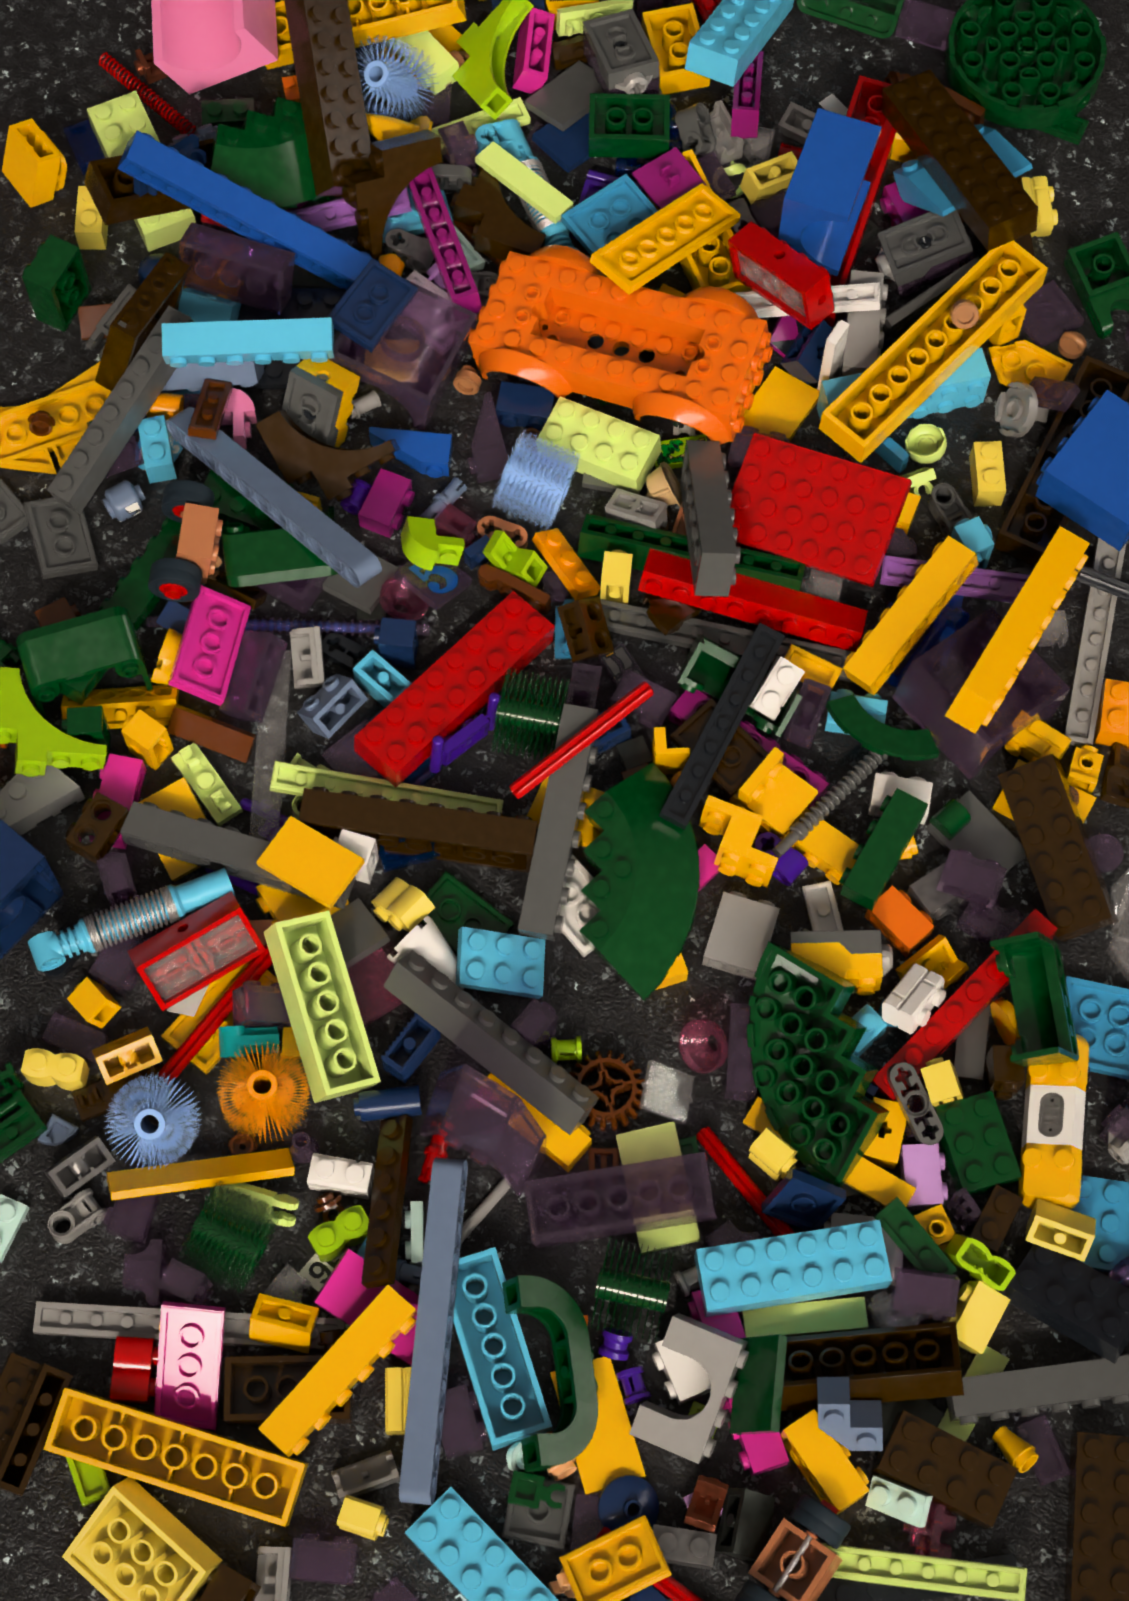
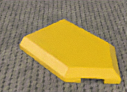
[988,339,1073,407]

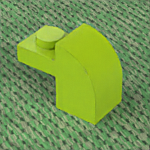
[400,516,465,571]
[482,530,548,587]

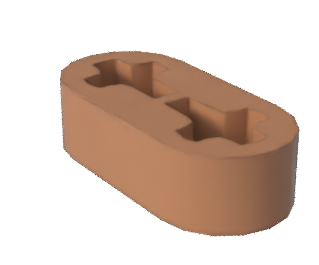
[477,516,528,549]

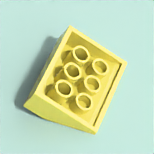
[62,1477,223,1601]

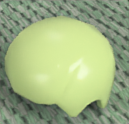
[905,424,947,464]

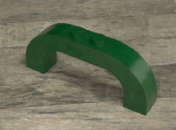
[502,1275,598,1472]

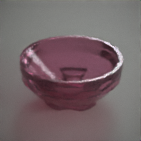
[379,576,431,621]
[679,1019,728,1074]

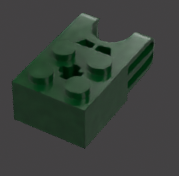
[1064,231,1129,339]

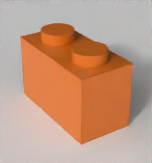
[865,885,935,958]

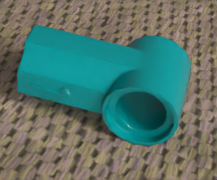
[219,1026,279,1058]

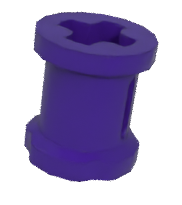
[340,479,372,515]
[616,1366,651,1405]

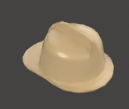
[646,462,682,508]

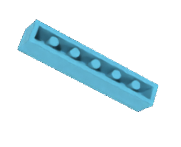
[162,317,334,368]

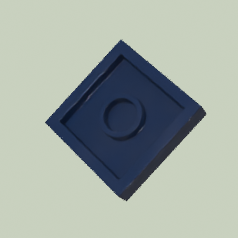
[762,1167,846,1231]

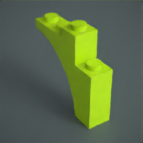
[452,0,534,120]
[0,667,107,777]

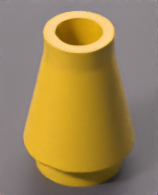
[992,1426,1038,1473]

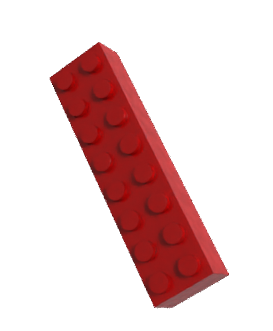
[354,591,555,788]

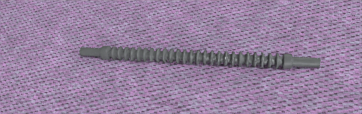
[772,671,965,858]

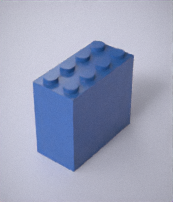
[1035,390,1129,551]

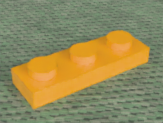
[532,528,601,601]

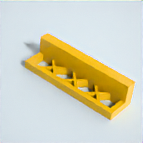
[61,685,179,729]

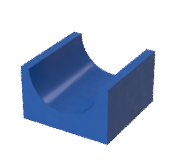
[778,108,882,277]

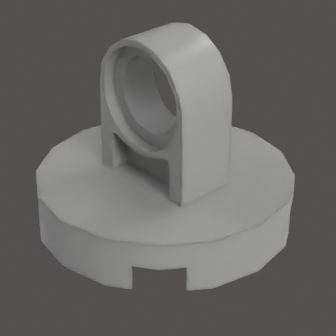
[994,382,1049,438]

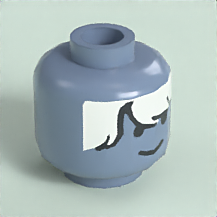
[102,480,146,521]

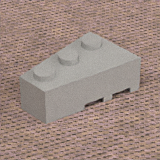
[0,766,85,835]

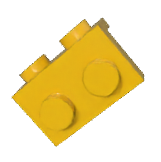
[895,934,969,989]

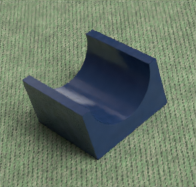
[0,819,64,960]

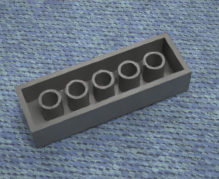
[679,440,741,597]

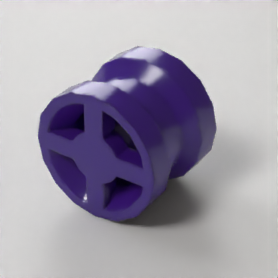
[598,1327,633,1361]

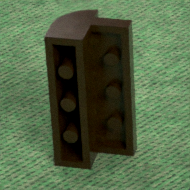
[0,1352,73,1496]

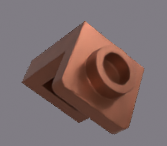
[133,48,168,84]
[684,1475,729,1533]

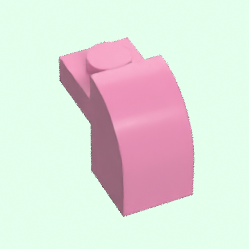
[221,388,257,449]

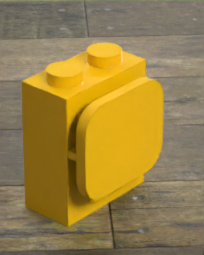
[2,118,67,208]

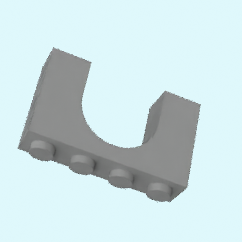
[629,1313,749,1464]

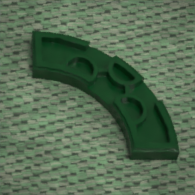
[826,694,940,761]

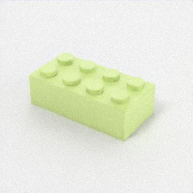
[536,396,662,494]

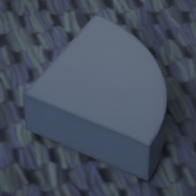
[37,1114,80,1146]

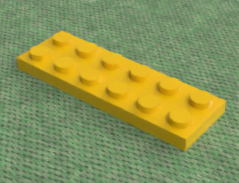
[590,183,741,295]

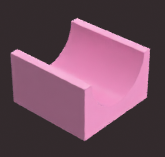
[151,0,278,94]

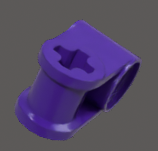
[753,832,809,886]

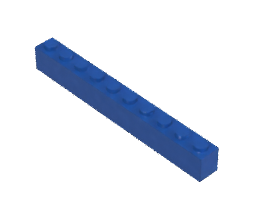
[117,130,379,291]

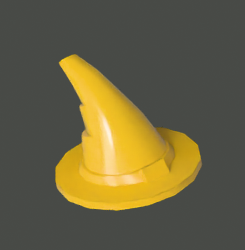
[366,113,433,141]

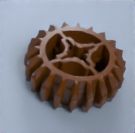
[569,1050,647,1131]

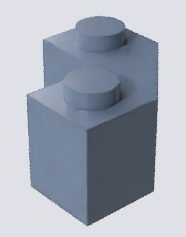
[817,1377,883,1451]

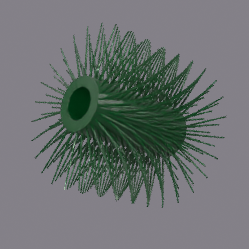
[492,668,570,761]
[178,1181,281,1293]
[591,1236,674,1343]

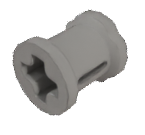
[674,1266,700,1297]

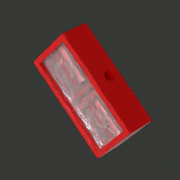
[727,221,835,330]
[127,891,266,1011]

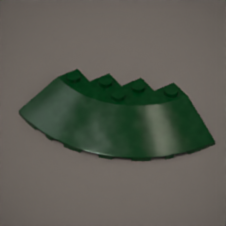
[208,97,373,210]
[579,762,700,1001]
[747,941,889,1188]

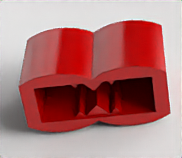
[110,1336,159,1404]

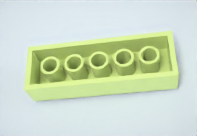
[87,91,198,252]
[263,910,381,1103]

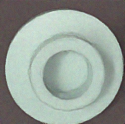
[506,1440,533,1474]

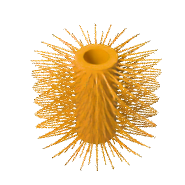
[216,1041,310,1144]

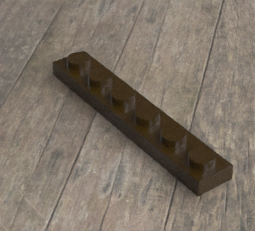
[361,1114,413,1289]

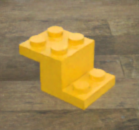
[699,795,779,888]

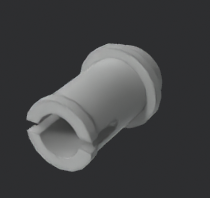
[350,390,381,419]

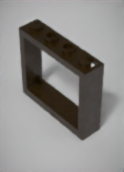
[95,251,190,392]

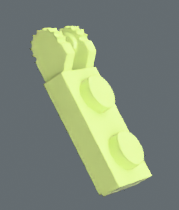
[213,1183,300,1227]

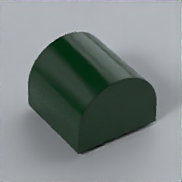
[929,799,971,841]

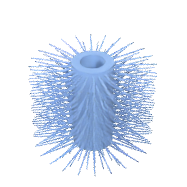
[356,35,438,120]
[492,430,580,530]
[104,1072,202,1169]

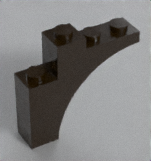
[342,129,442,259]
[451,166,546,260]
[255,410,400,502]

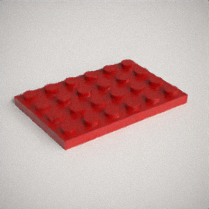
[730,433,912,587]

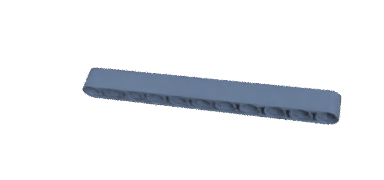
[166,407,382,588]
[399,1158,468,1505]

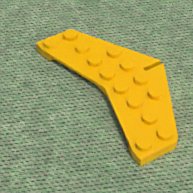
[0,362,111,474]

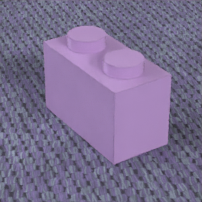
[899,1143,948,1211]

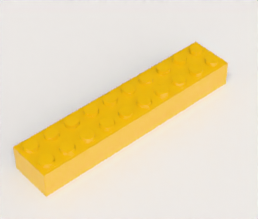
[819,240,1048,463]

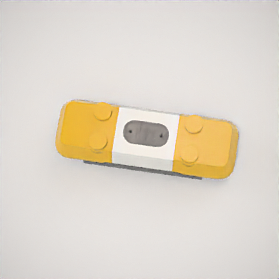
[1018,1034,1090,1210]

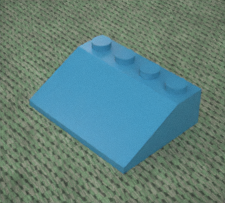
[893,124,1033,217]

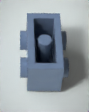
[297,673,368,739]

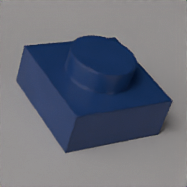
[464,535,490,570]

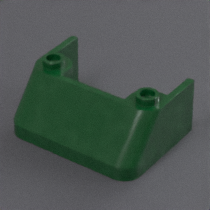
[797,0,908,39]
[221,506,338,587]
[16,606,153,719]
[677,634,803,737]
[990,931,1079,1066]

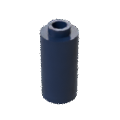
[353,1085,422,1122]

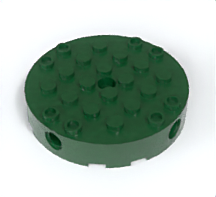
[945,0,1107,129]

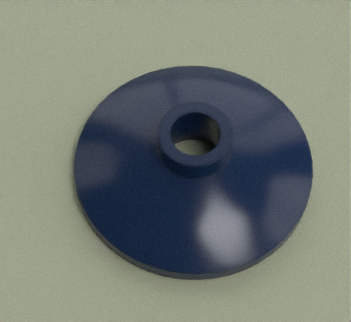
[598,1475,659,1531]

